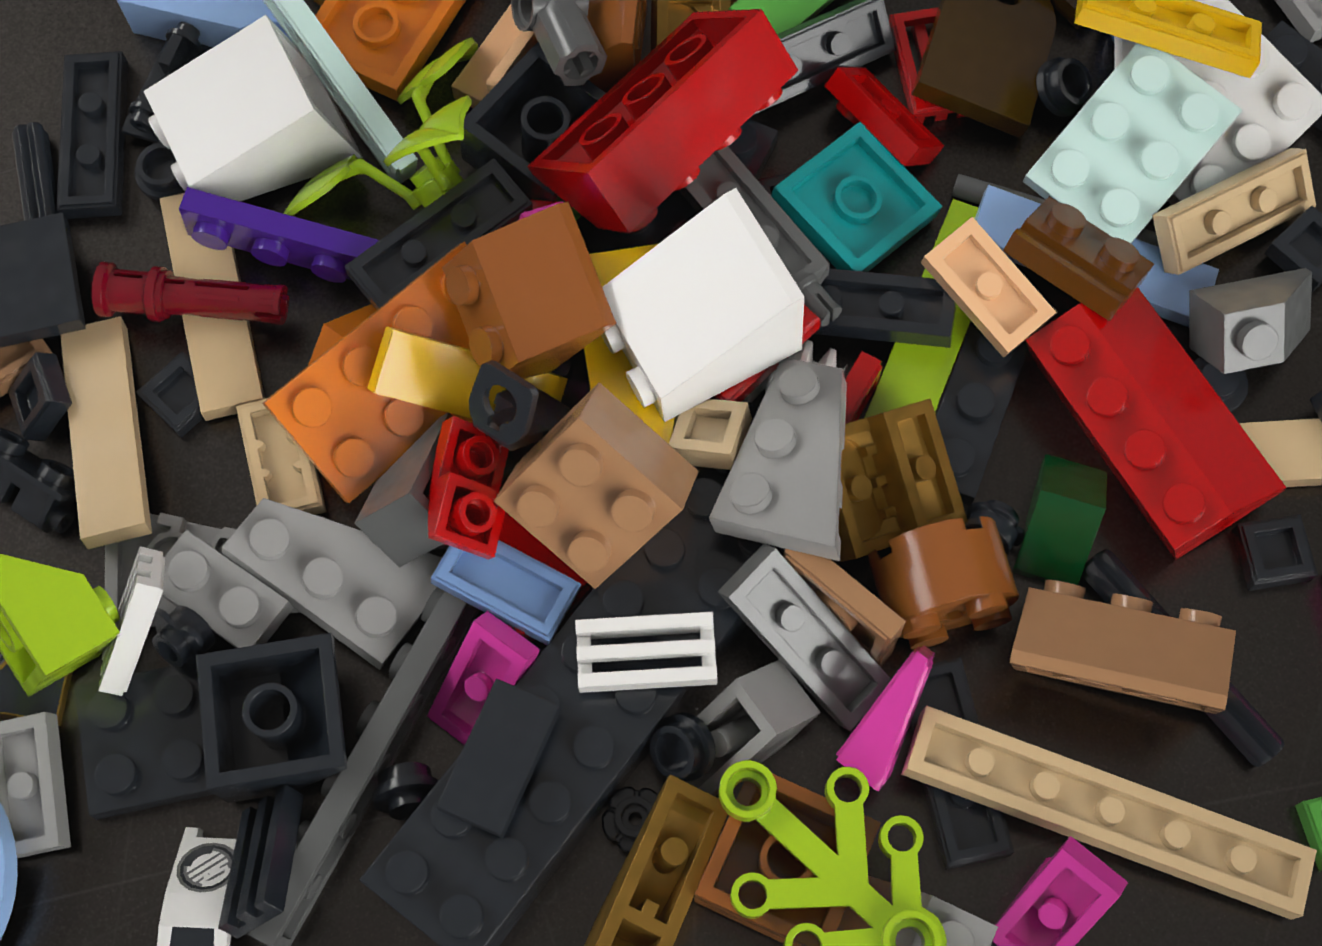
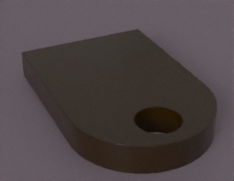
[911,0,1056,138]

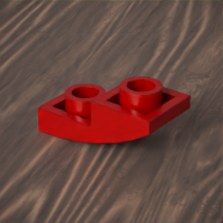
[428,416,509,560]

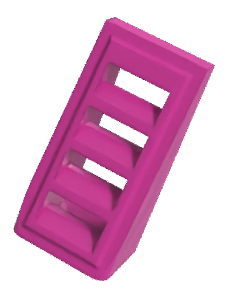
[836,646,935,791]

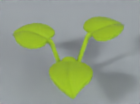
[283,37,478,216]

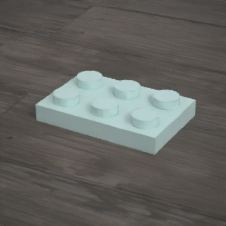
[1023,43,1242,243]

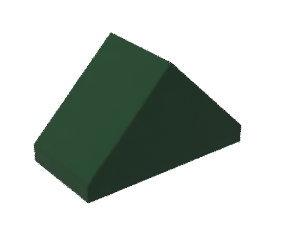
[1012,454,1107,585]

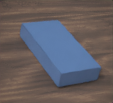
[431,540,581,645]

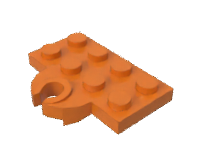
[313,0,466,101]
[262,242,473,503]

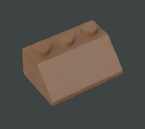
[1009,580,1236,714]

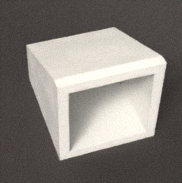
[144,15,363,201]
[601,188,804,422]

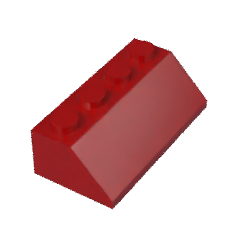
[527,9,799,233]
[1025,288,1287,560]

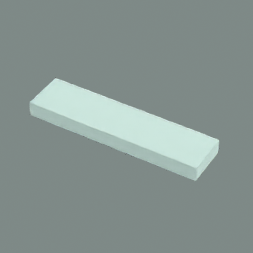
[263,0,418,183]

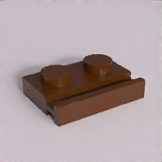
[1003,196,1154,321]

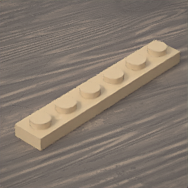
[901,705,1317,920]

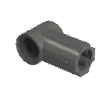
[511,0,607,86]

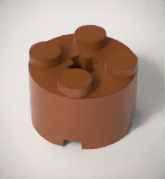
[867,516,1019,649]

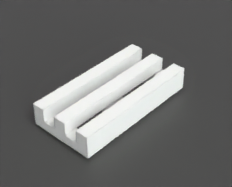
[98,546,165,696]
[575,612,717,693]

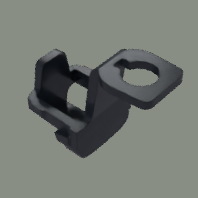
[469,360,571,491]

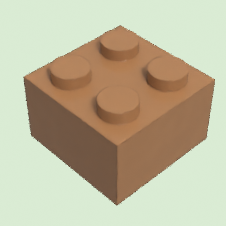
[494,382,699,589]

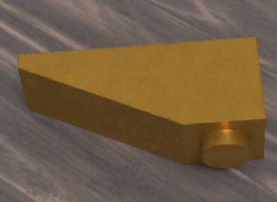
[584,774,728,946]

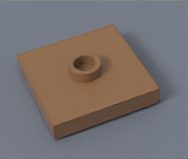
[783,549,906,667]

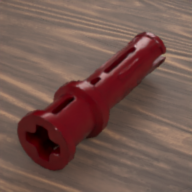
[92,261,289,325]

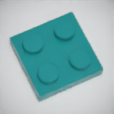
[771,122,943,272]

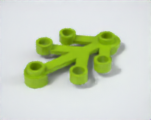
[719,760,947,946]

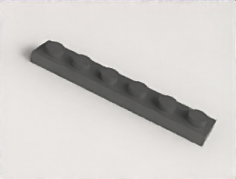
[247,587,480,946]

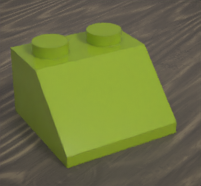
[0,554,120,697]

